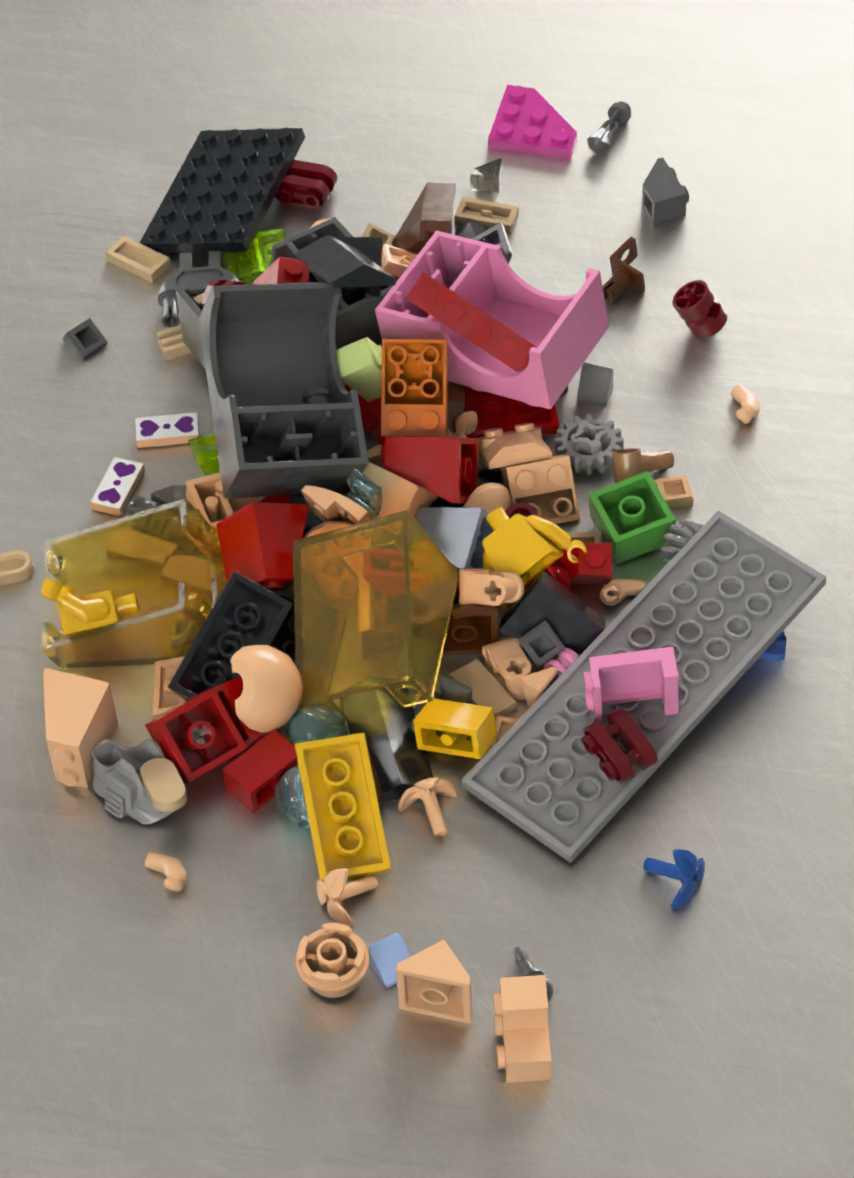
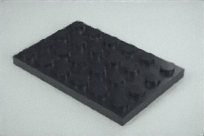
[140,128,305,252]

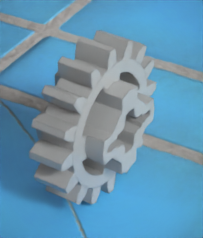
[555,414,624,475]

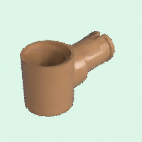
[612,448,674,483]

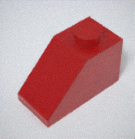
[556,543,612,585]

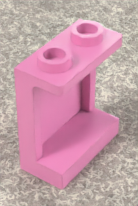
[583,647,679,722]

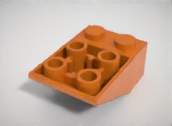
[381,339,448,437]

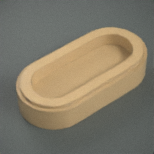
[0,550,34,586]
[140,758,187,812]

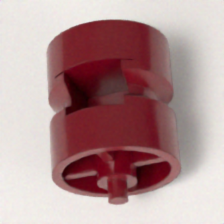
[672,280,728,339]

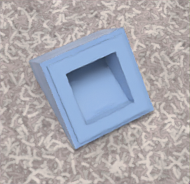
[368,932,411,989]

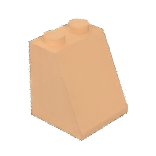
[43,668,118,788]

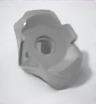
[91,739,174,824]

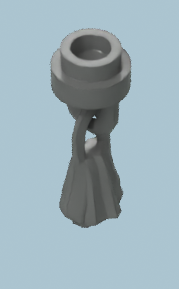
[587,101,631,153]

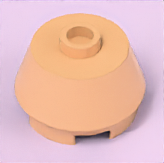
[295,923,369,998]

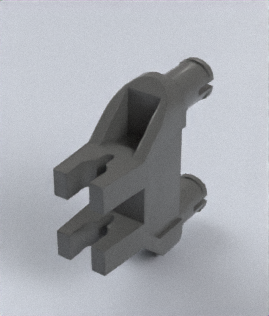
[158,251,239,327]

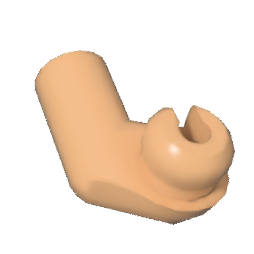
[731,384,760,424]
[600,578,646,606]
[145,851,188,892]

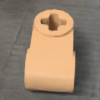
[459,568,524,606]
[482,636,531,701]

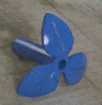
[643,849,705,909]

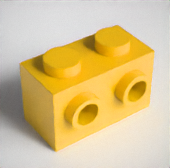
[413,698,497,759]

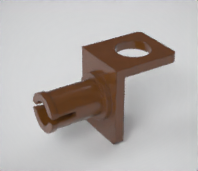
[602,236,645,302]

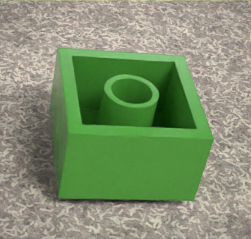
[589,471,676,565]

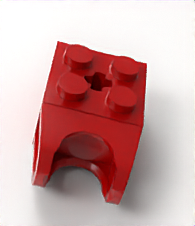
[145,676,266,784]

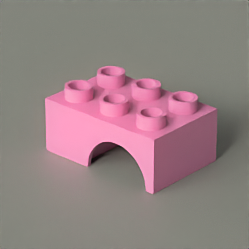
[375,230,609,409]

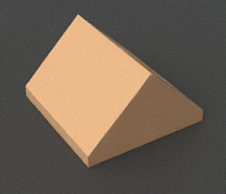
[349,461,438,533]
[396,940,473,1024]

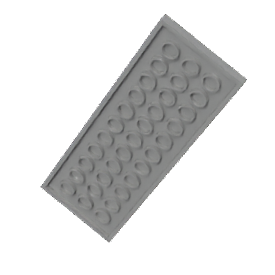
[461,510,826,863]

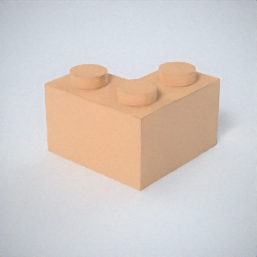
[186,473,258,554]
[493,975,552,1083]

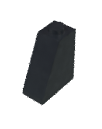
[499,571,606,654]

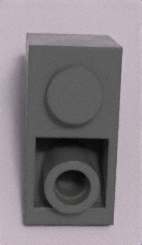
[642,157,689,225]

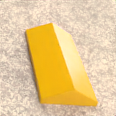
[294,733,391,882]

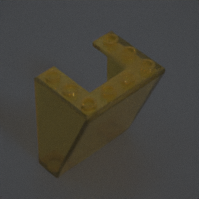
[41,498,227,669]
[293,510,459,727]

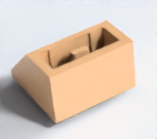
[500,455,580,524]

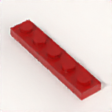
[406,272,538,372]

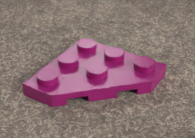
[488,85,577,160]

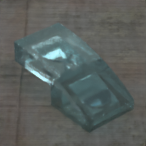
[346,469,382,527]

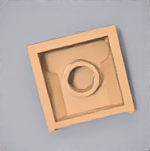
[479,423,552,469]

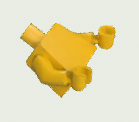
[482,508,587,612]
[41,578,140,638]

